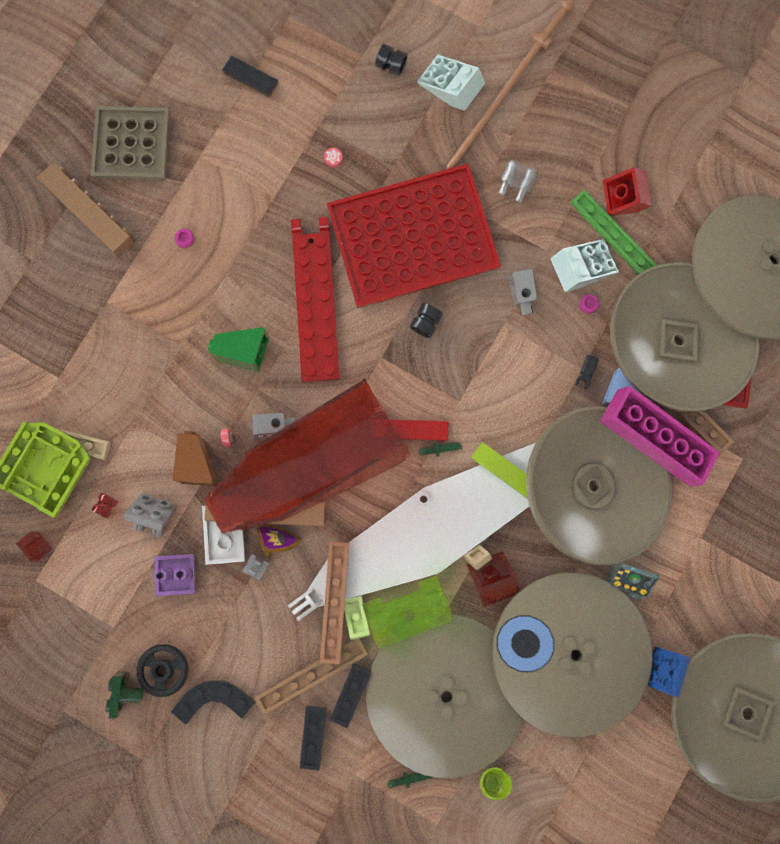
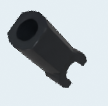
[575,355,599,389]

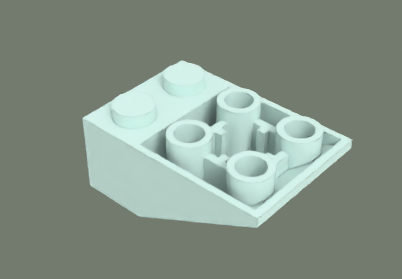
[417,55,485,111]
[550,239,619,292]

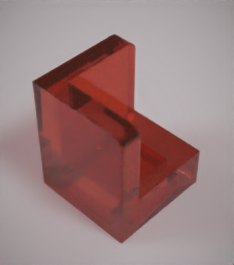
[16,531,52,562]

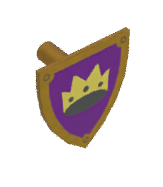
[255,524,302,557]

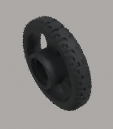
[136,644,189,697]

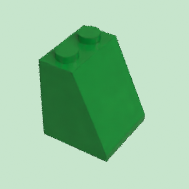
[208,327,270,372]

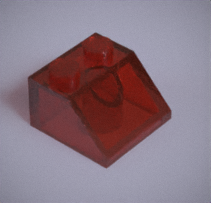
[467,551,520,607]

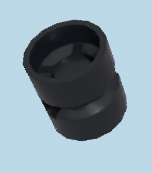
[375,44,408,77]
[409,303,443,338]

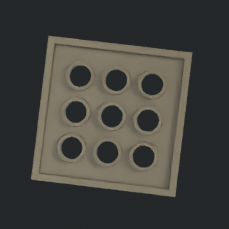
[90,106,170,180]

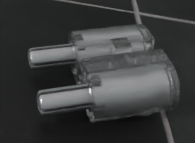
[499,160,538,203]

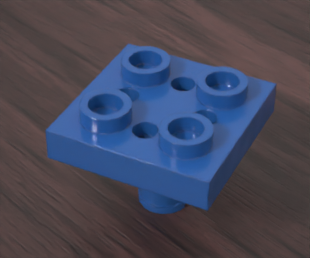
[647,646,690,697]

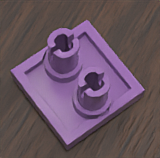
[153,554,196,596]

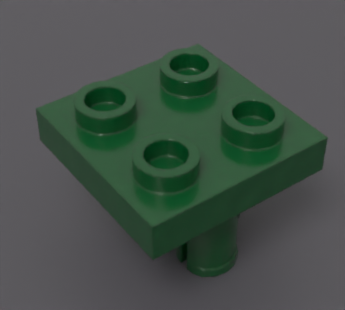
[106,671,144,719]

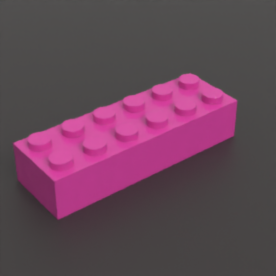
[600,386,720,487]

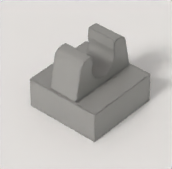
[243,554,270,581]

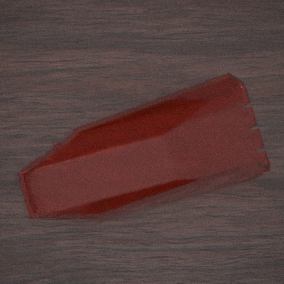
[204,379,411,534]

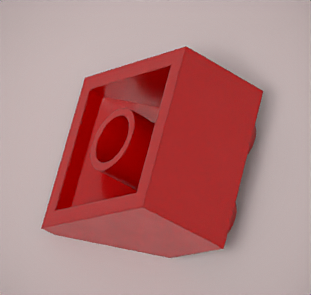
[603,167,652,216]

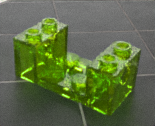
[362,575,453,649]

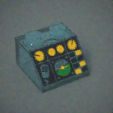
[607,563,659,600]

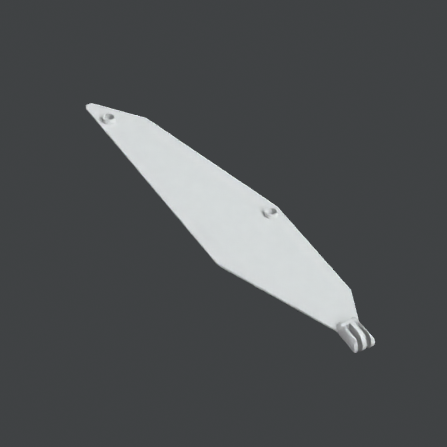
[287,443,535,622]

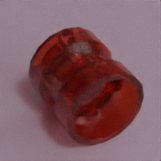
[91,493,118,519]

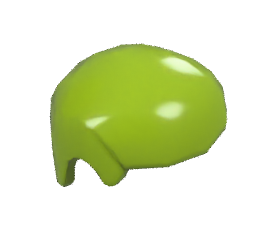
[479,768,512,800]

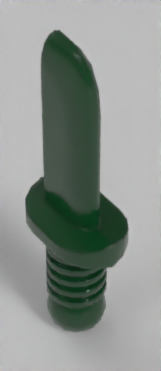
[418,442,462,457]
[387,772,433,788]

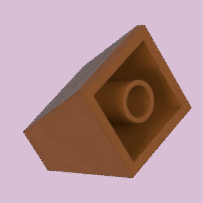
[172,431,219,487]

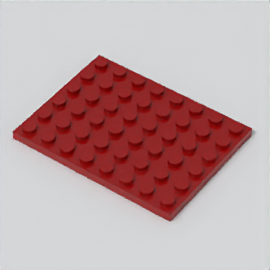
[327,163,501,309]

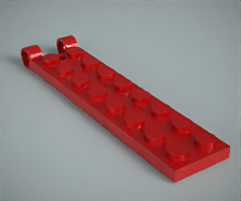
[291,217,340,382]

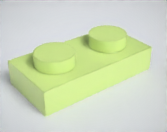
[344,596,370,640]

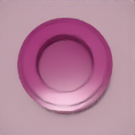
[175,228,194,248]
[579,294,599,314]

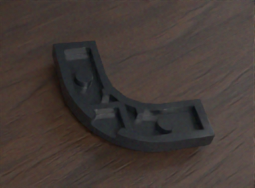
[171,680,256,725]

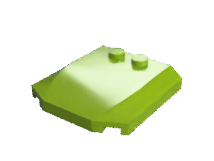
[0,422,91,518]

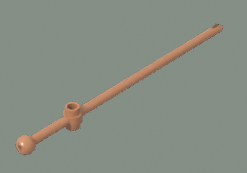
[446,0,574,169]

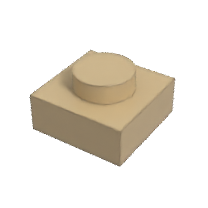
[464,544,492,570]

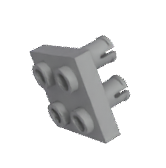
[124,493,177,537]

